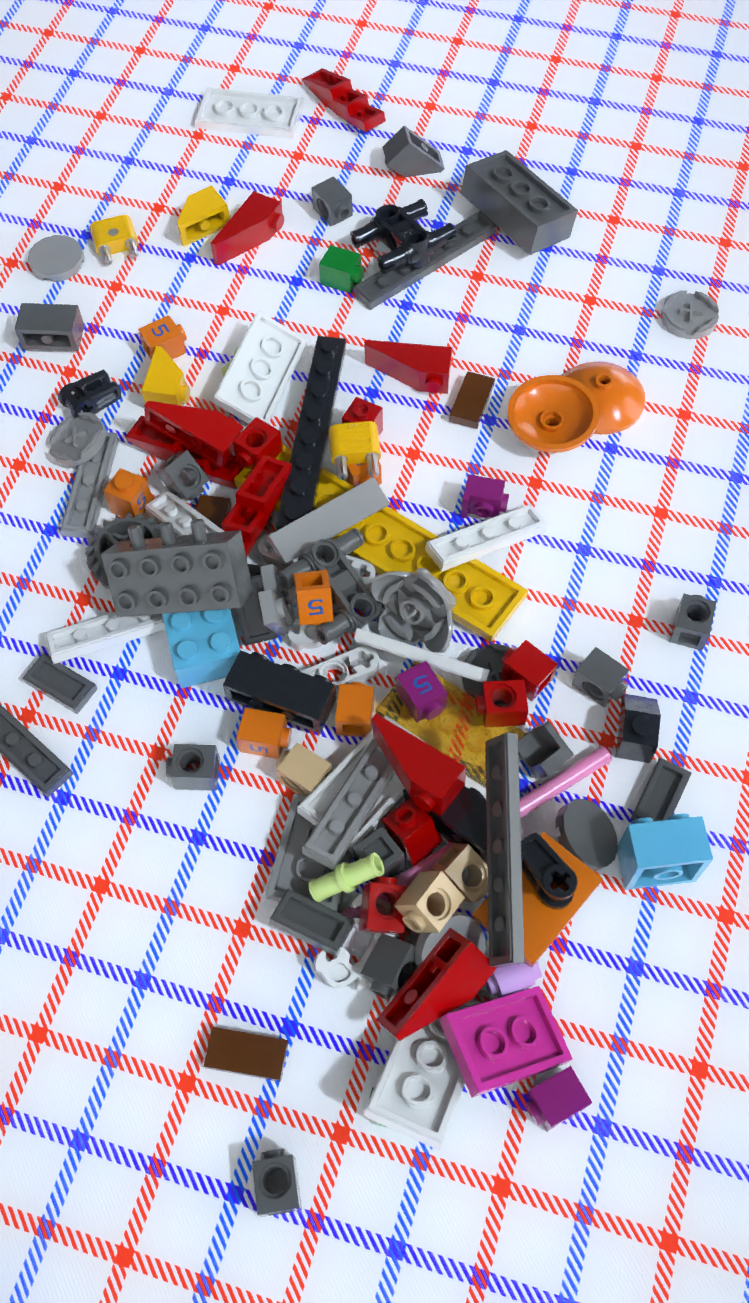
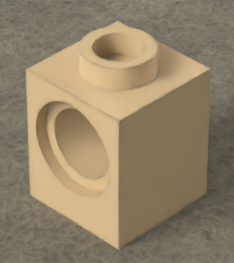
[276,742,332,796]
[430,843,488,903]
[394,870,465,933]

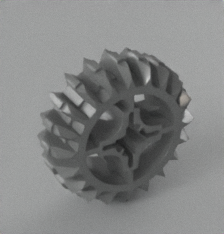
[85,511,161,589]

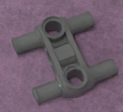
[276,528,384,645]

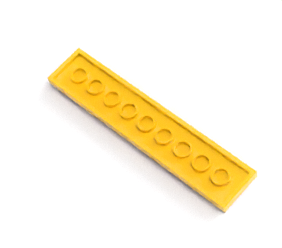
[234,444,528,643]

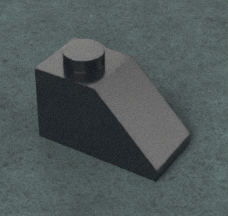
[615,694,661,763]

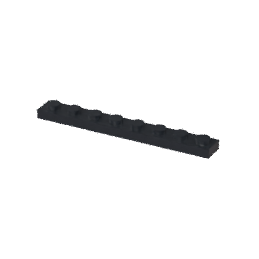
[276,336,346,531]

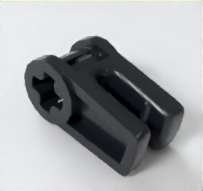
[58,369,121,418]
[521,832,578,910]

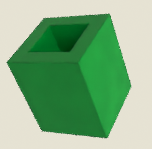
[319,245,364,294]

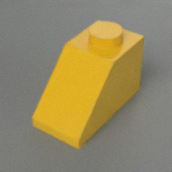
[177,185,230,247]
[141,346,190,406]

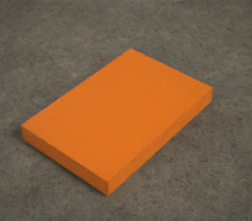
[472,831,603,967]

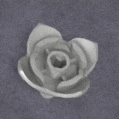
[370,568,456,653]

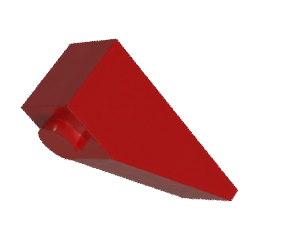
[210,191,285,266]
[364,340,452,394]
[144,401,244,469]
[372,714,466,816]
[376,928,497,1041]

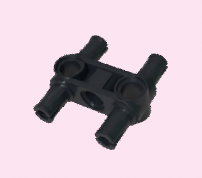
[350,199,457,274]

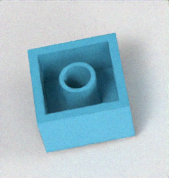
[162,609,240,689]
[617,813,713,890]

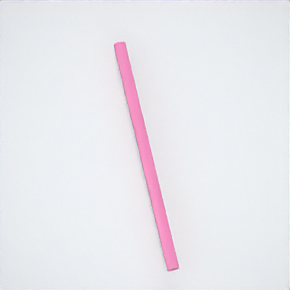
[312,746,612,950]

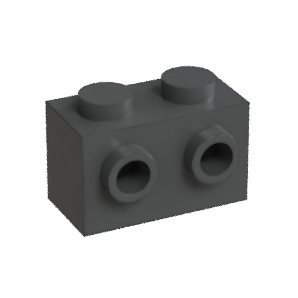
[15,303,85,351]

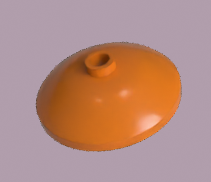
[563,361,645,434]
[507,375,599,453]

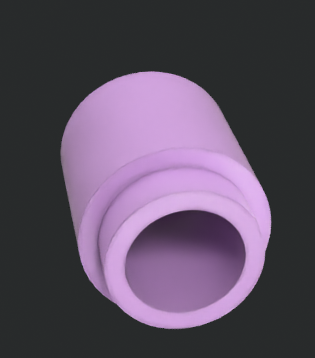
[485,962,542,998]

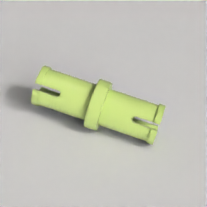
[308,852,385,902]

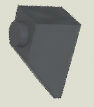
[382,125,445,177]

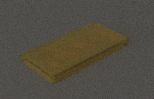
[375,661,526,788]

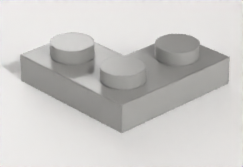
[258,564,294,636]

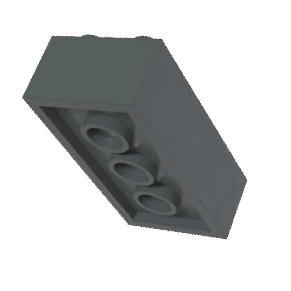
[460,150,578,255]
[101,519,254,617]

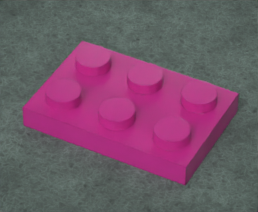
[439,986,573,1098]

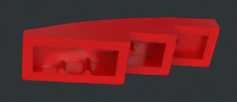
[302,68,386,132]
[125,415,244,489]
[221,455,292,558]

